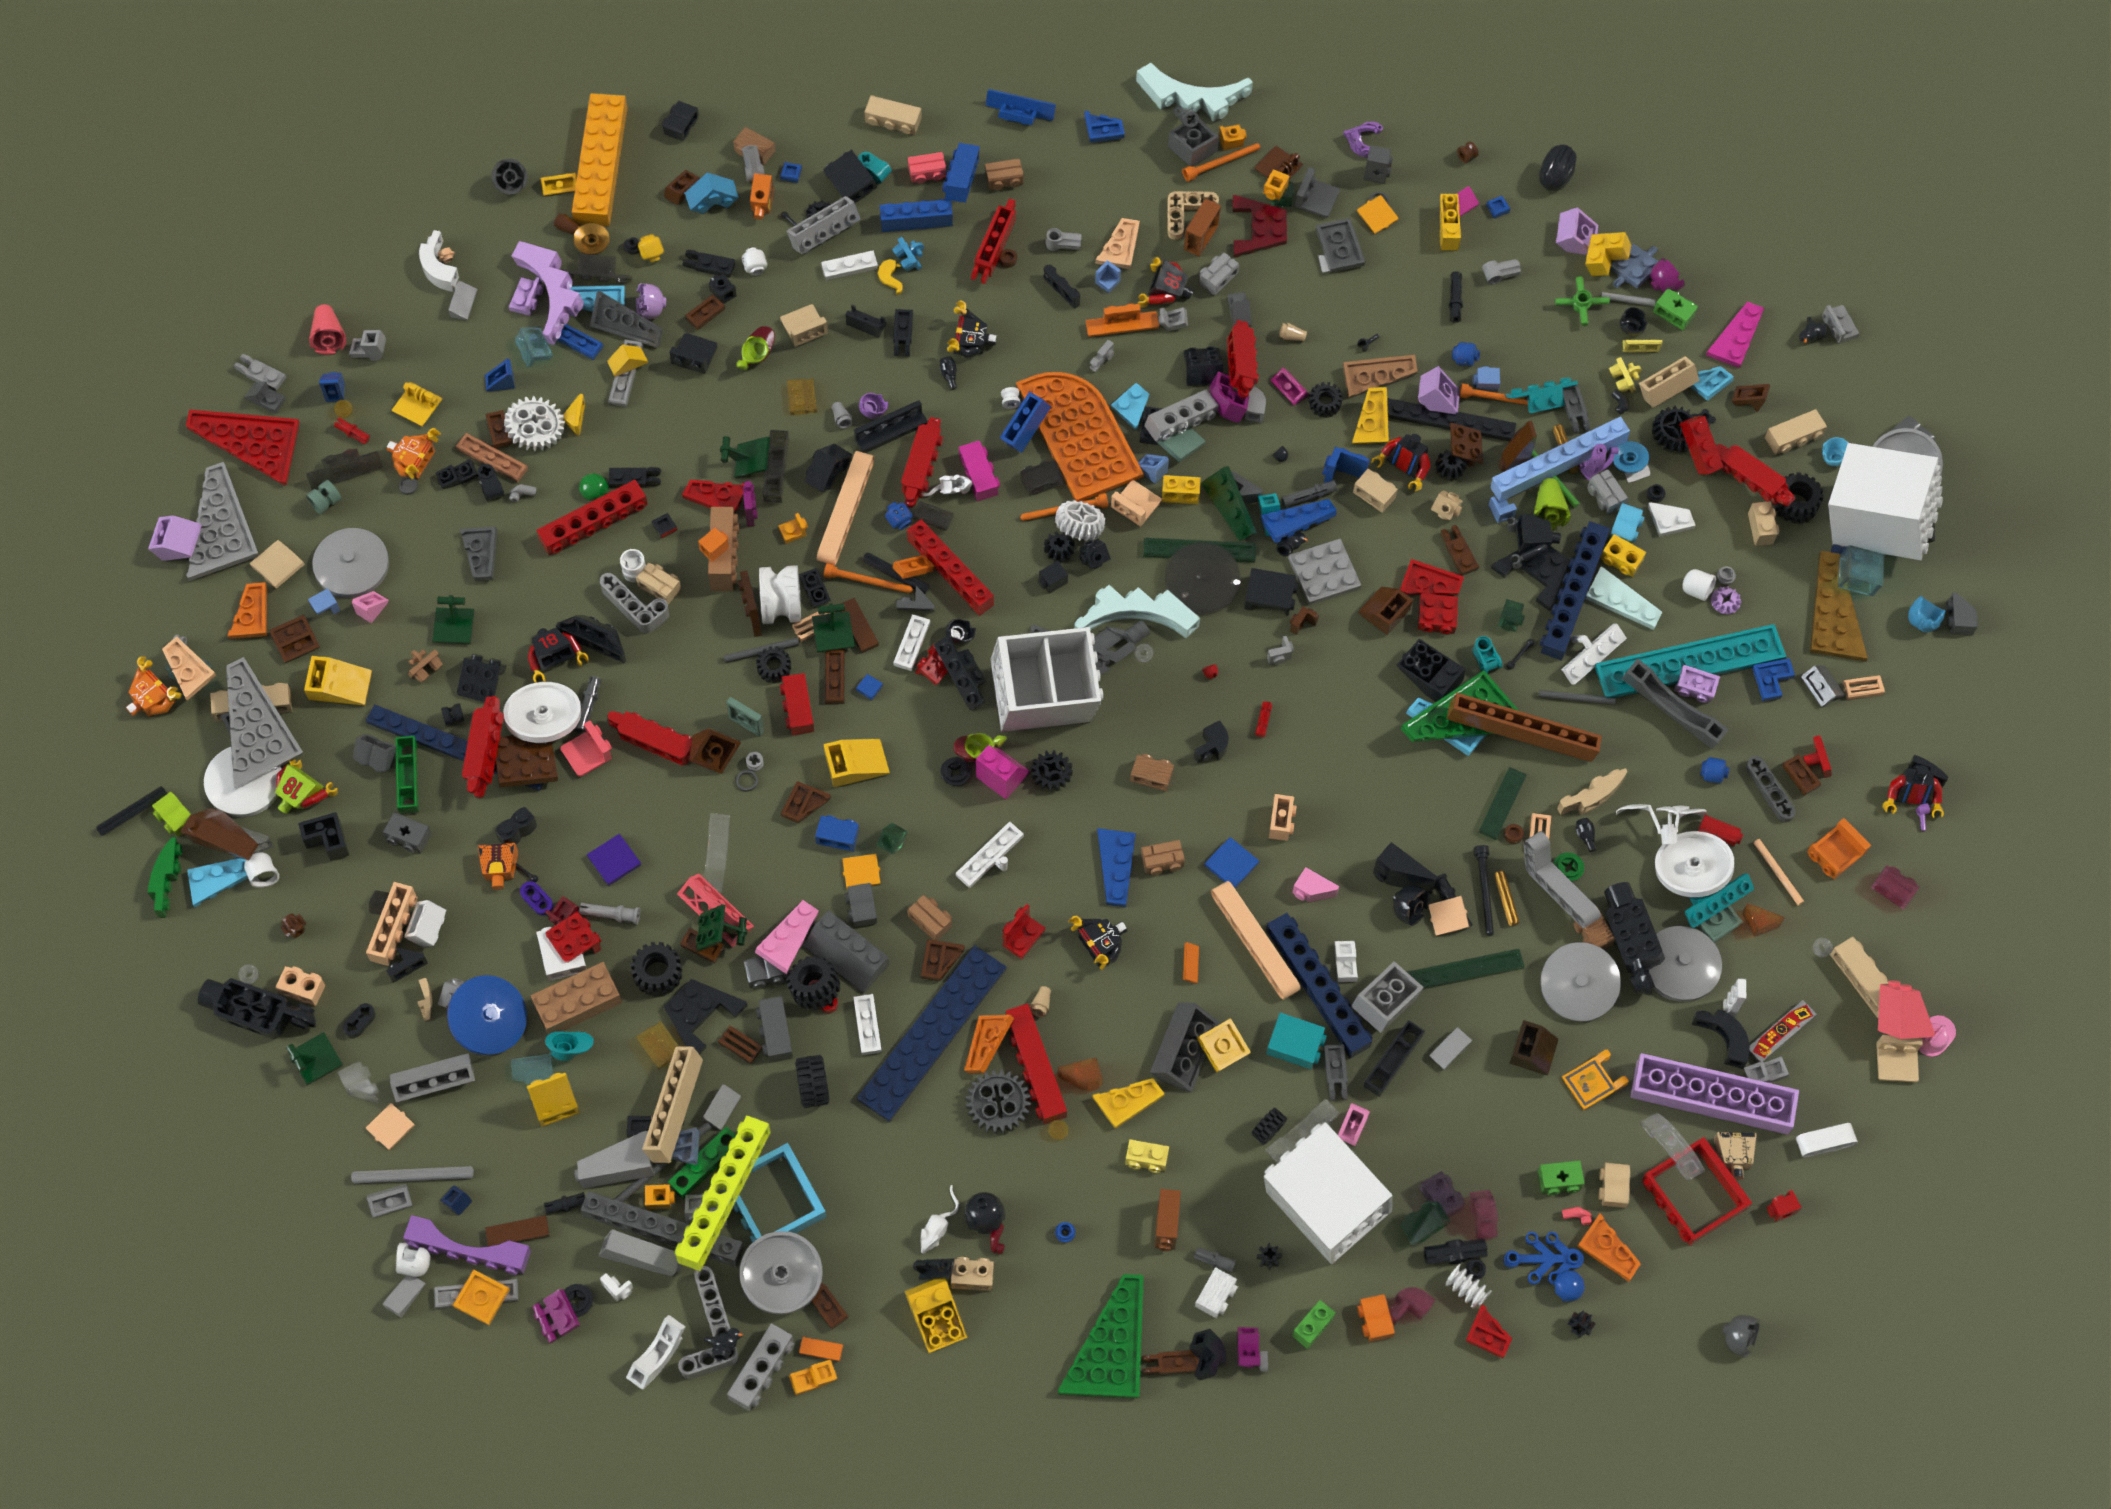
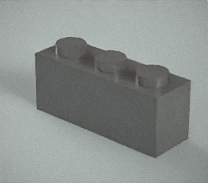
[756,996,793,1063]

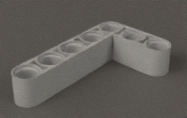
[1524,831,1601,928]
[678,1266,738,1379]

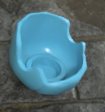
[1823,437,1849,467]

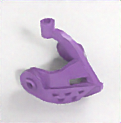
[1343,121,1383,158]
[1578,443,1619,480]

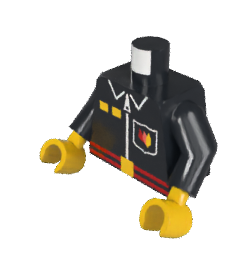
[947,301,997,359]
[1068,916,1127,970]

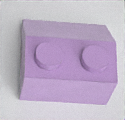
[1556,207,1598,255]
[1418,366,1460,414]

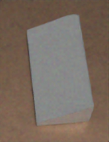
[449,281,477,321]
[703,1084,741,1131]
[367,1184,412,1218]

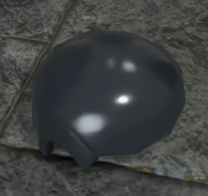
[1620,307,1648,336]
[946,618,976,646]

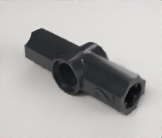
[1424,1239,1488,1266]

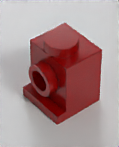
[1767,1190,1802,1222]

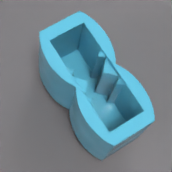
[1609,503,1645,543]

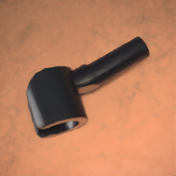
[1357,334,1379,352]

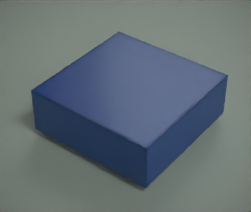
[780,162,802,183]
[1486,196,1511,219]
[856,674,883,700]

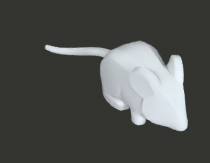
[923,474,972,496]
[920,1185,959,1254]

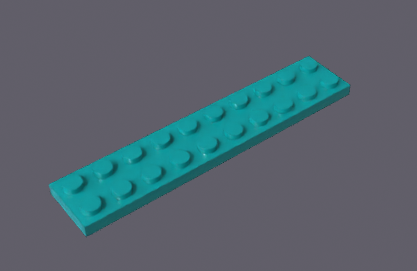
[1595,624,1787,698]

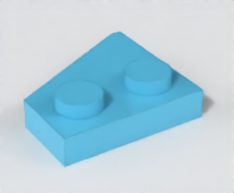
[1690,366,1734,401]
[1111,383,1149,430]

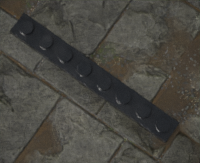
[1387,398,1516,442]

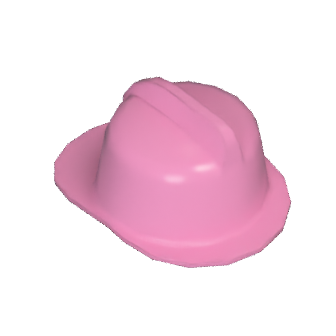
[1919,1015,1956,1057]

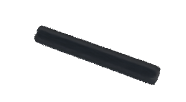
[863,552,929,594]
[96,786,167,836]

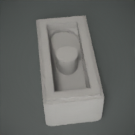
[383,1275,426,1318]

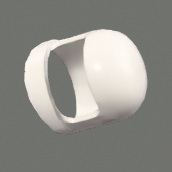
[1682,569,1716,601]
[244,852,279,888]
[396,1243,430,1277]

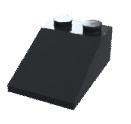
[1373,842,1438,894]

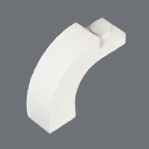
[419,230,459,292]
[626,1315,685,1390]

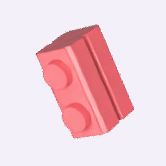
[907,152,946,184]

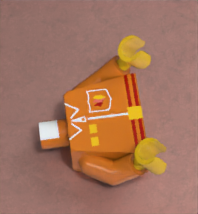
[387,428,441,479]
[125,656,182,717]

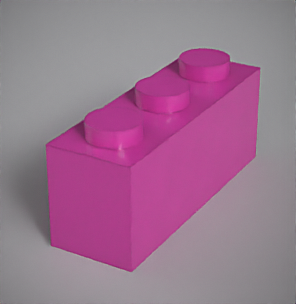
[959,440,1000,501]

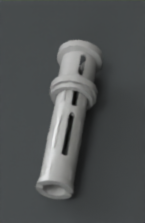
[579,902,640,925]

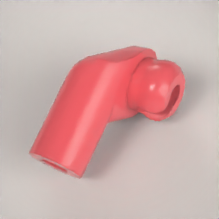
[1562,1207,1592,1225]

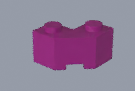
[1209,372,1249,423]

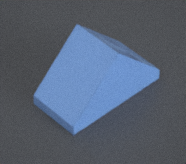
[1138,454,1169,484]

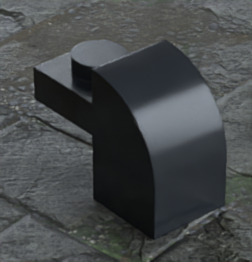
[1194,720,1229,763]
[1189,1329,1226,1381]

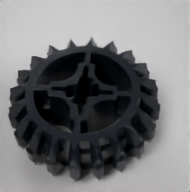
[1652,406,1696,454]

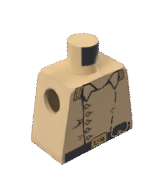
[1714,1132,1756,1180]

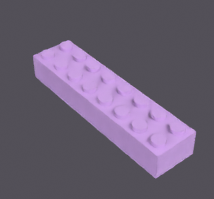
[1630,1053,1799,1135]

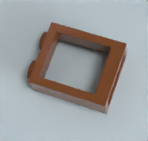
[1184,198,1221,257]
[1155,1189,1181,1251]

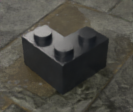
[805,443,853,492]
[298,812,349,861]

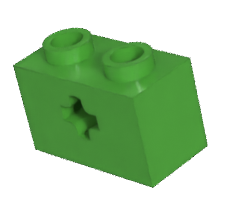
[1653,289,1698,331]
[1538,1161,1585,1196]
[1292,1300,1336,1349]

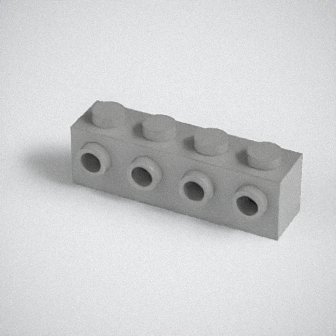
[787,196,861,255]
[390,1053,475,1102]

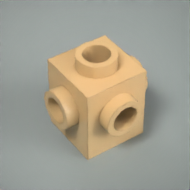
[1431,490,1463,520]

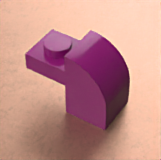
[1237,1327,1260,1368]

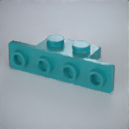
[1505,377,1578,413]
[1685,873,1754,928]

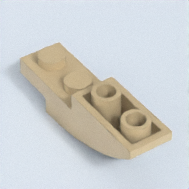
[1557,768,1627,815]

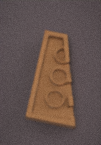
[1343,355,1418,399]

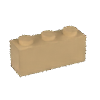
[864,96,921,135]
[1639,356,1699,408]
[1765,409,1827,455]

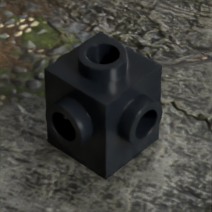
[1079,539,1111,569]

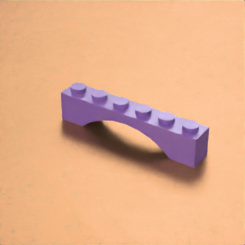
[403,1215,531,1275]

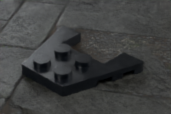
[1491,546,1570,611]
[664,979,748,1055]

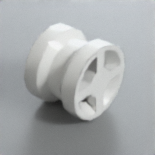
[1001,387,1020,409]

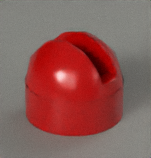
[1202,664,1219,679]

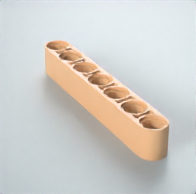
[817,451,874,565]
[1211,881,1301,1000]

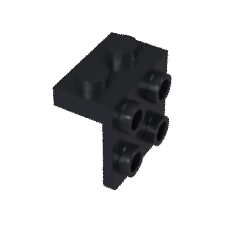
[669,333,718,374]
[1183,346,1223,386]
[457,654,507,702]

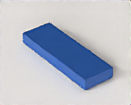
[556,324,604,360]

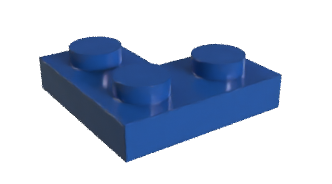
[1752,658,1795,702]

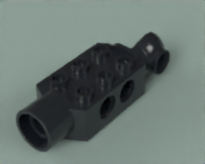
[1604,882,1665,996]
[198,978,316,1040]

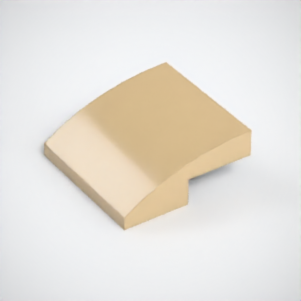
[250,540,305,589]

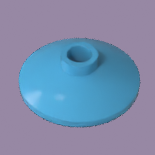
[1613,441,1649,473]

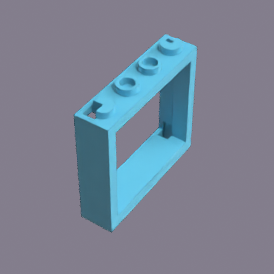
[724,1143,826,1243]

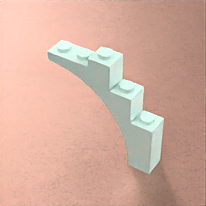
[1136,63,1253,122]
[1074,585,1200,638]

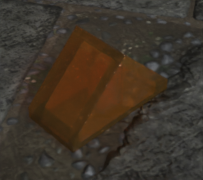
[1742,903,1784,937]

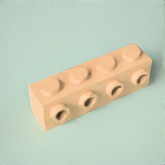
[366,882,417,966]

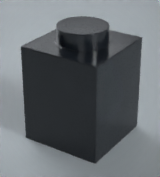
[1038,561,1068,594]

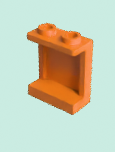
[1807,818,1871,880]

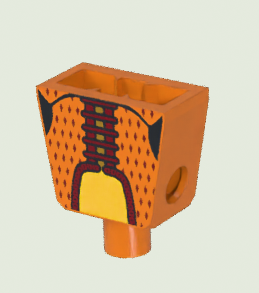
[750,173,775,220]
[478,843,518,890]

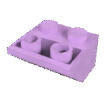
[148,515,202,561]

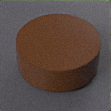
[999,249,1017,268]
[1504,824,1524,844]

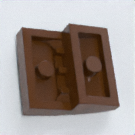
[269,615,320,663]

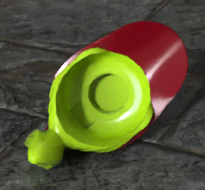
[736,326,775,370]
[953,733,1007,762]

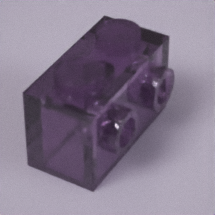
[1419,1171,1464,1222]

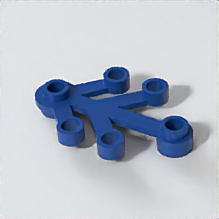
[1503,1232,1584,1285]

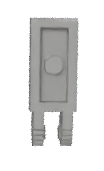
[234,354,287,391]

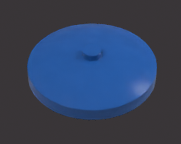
[447,975,527,1055]

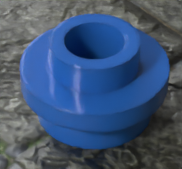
[1055,1222,1075,1243]

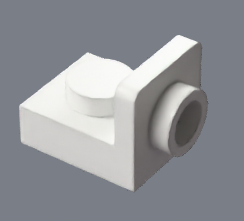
[600,1274,633,1302]

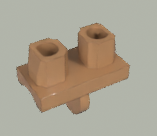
[408,649,443,683]

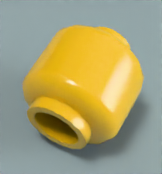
[638,234,664,262]

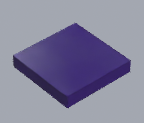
[587,834,641,886]

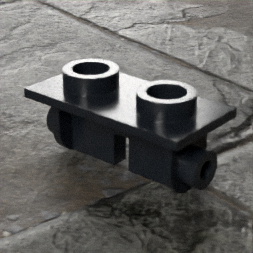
[913,1258,955,1280]

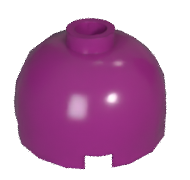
[1651,257,1685,293]

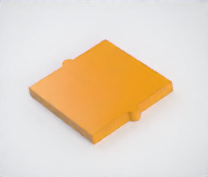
[1357,195,1399,234]
[842,854,881,889]

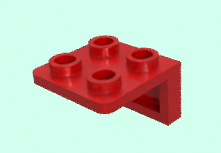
[546,911,602,963]

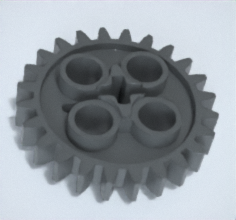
[966,1070,1031,1134]

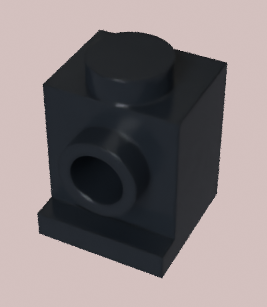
[709,274,737,304]

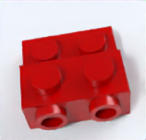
[1417,593,1458,634]

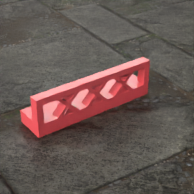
[677,873,754,947]

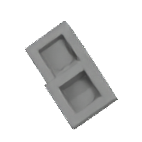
[1430,1027,1472,1069]
[1744,1056,1789,1083]

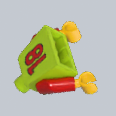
[275,759,338,814]

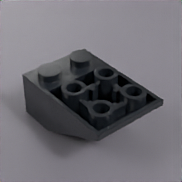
[1397,639,1465,702]

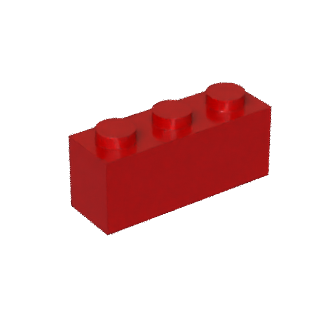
[1680,416,1724,474]
[779,673,814,736]

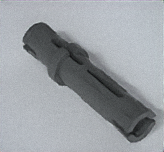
[1281,480,1337,508]
[574,676,602,733]

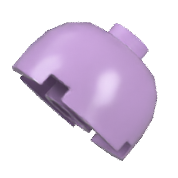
[636,283,666,320]

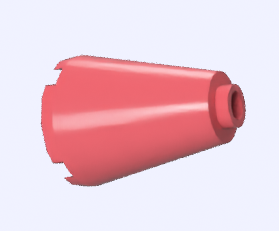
[309,305,346,355]

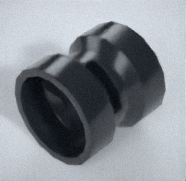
[441,703,465,726]

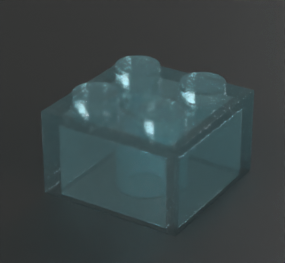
[1838,545,1884,596]

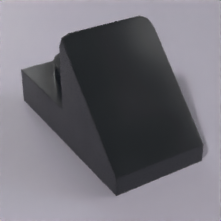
[386,948,428,983]

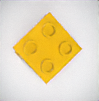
[391,382,443,427]

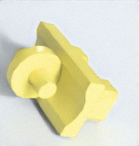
[1609,357,1642,393]

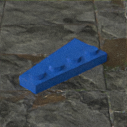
[1261,499,1337,543]
[1097,828,1136,907]

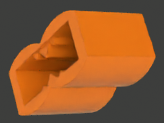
[1357,1294,1395,1342]

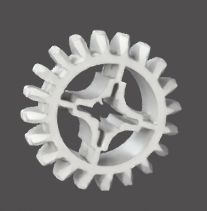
[1055,500,1105,541]

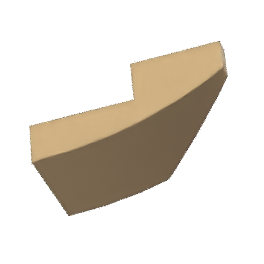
[418,978,433,1022]

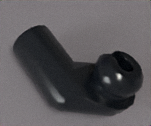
[1611,389,1629,415]

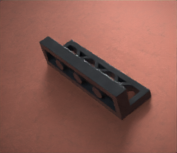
[854,400,928,453]

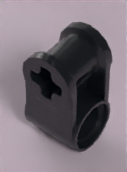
[477,464,505,502]

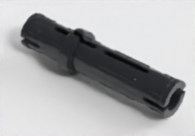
[1449,271,1463,323]

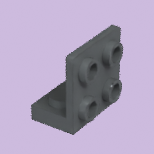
[1295,168,1340,218]

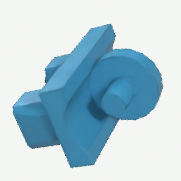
[892,237,924,272]

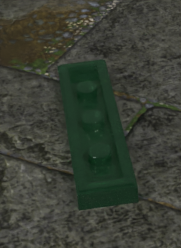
[1478,767,1527,840]

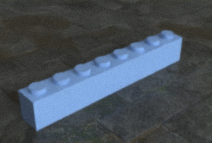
[1490,417,1630,502]

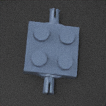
[1610,244,1658,289]

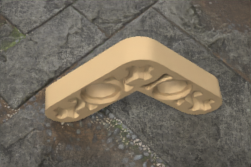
[1167,192,1219,240]

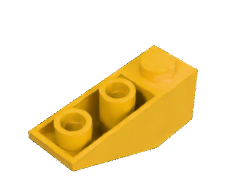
[1440,194,1461,251]

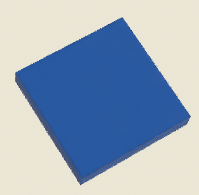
[1204,837,1259,888]

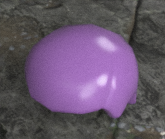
[859,393,888,419]

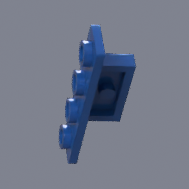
[986,89,1056,125]

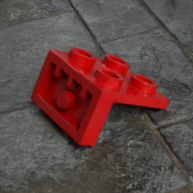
[1002,904,1045,959]

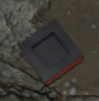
[651,513,677,539]

